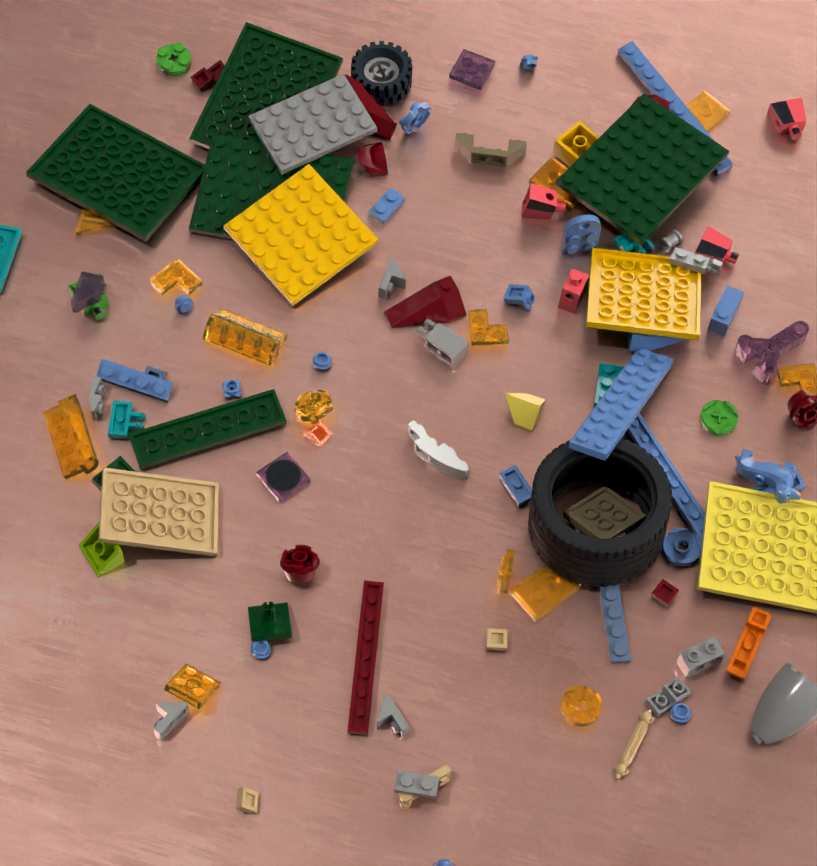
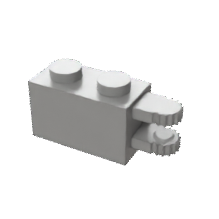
[416,319,468,368]

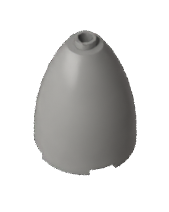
[751,663,817,744]

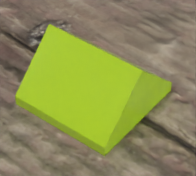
[78,522,125,576]

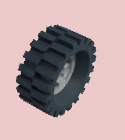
[351,41,412,106]

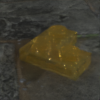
[150,258,203,295]
[468,309,509,346]
[776,363,817,395]
[497,549,515,594]

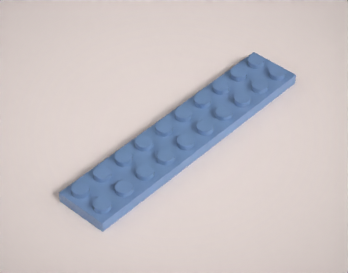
[568,349,674,461]

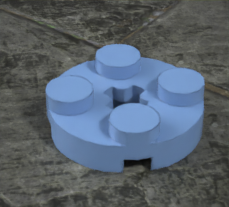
[399,102,432,134]
[662,528,702,567]

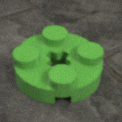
[156,43,191,76]

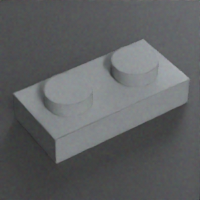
[394,770,439,799]

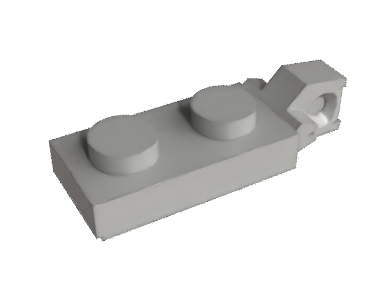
[669,247,723,275]

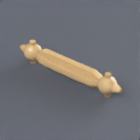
[613,709,654,780]

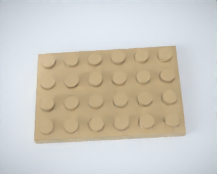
[98,467,219,556]

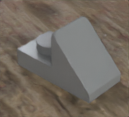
[378,259,406,299]
[377,694,409,738]
[154,701,189,741]

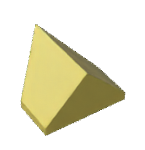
[505,393,545,432]

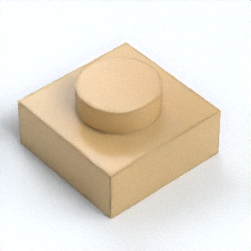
[486,628,507,651]
[236,787,259,814]

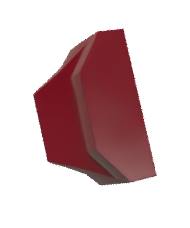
[357,142,388,177]

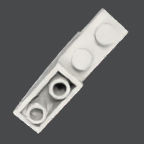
[407,420,469,480]

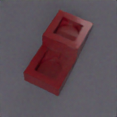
[190,60,225,91]

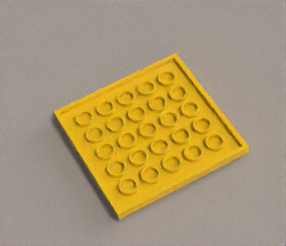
[224,164,379,306]
[586,248,701,340]

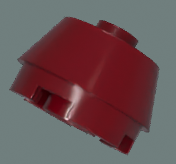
[787,390,817,428]
[280,545,320,584]

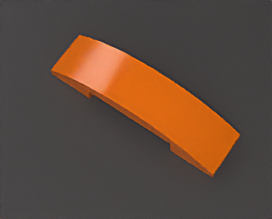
[725,606,772,680]

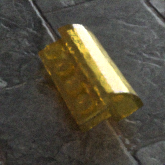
[202,308,287,366]
[43,394,99,479]

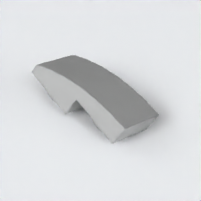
[89,376,104,421]
[644,677,691,718]

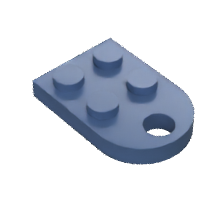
[560,215,601,254]

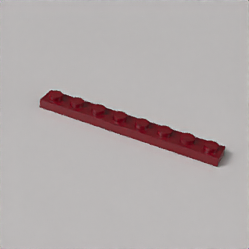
[347,580,384,735]

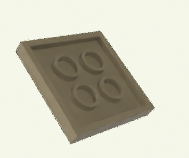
[563,486,647,539]

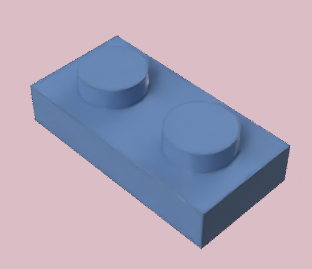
[368,188,405,224]
[499,465,532,507]

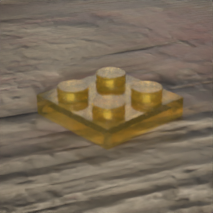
[164,663,221,709]

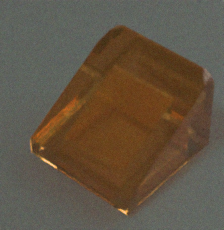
[303,420,333,447]

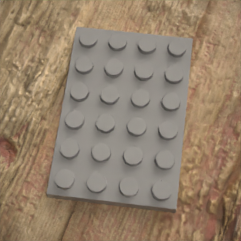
[248,74,377,175]

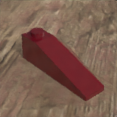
[345,74,398,139]
[383,275,466,328]

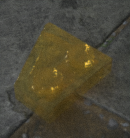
[75,207,116,236]

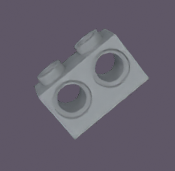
[677,637,725,679]

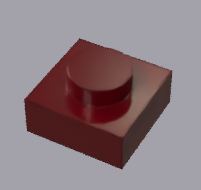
[651,579,679,607]

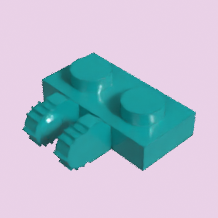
[613,233,655,254]
[108,400,146,439]

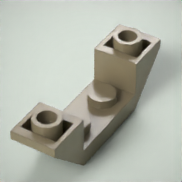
[455,133,527,167]

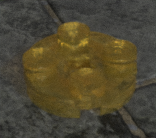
[294,390,334,424]
[560,685,602,726]

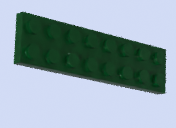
[128,389,287,469]

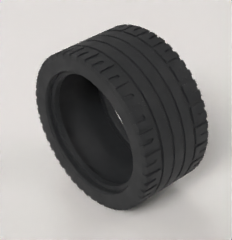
[528,438,672,587]

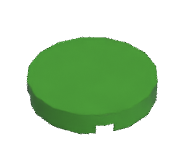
[700,400,738,436]

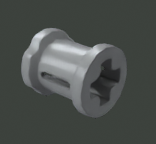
[659,229,684,253]

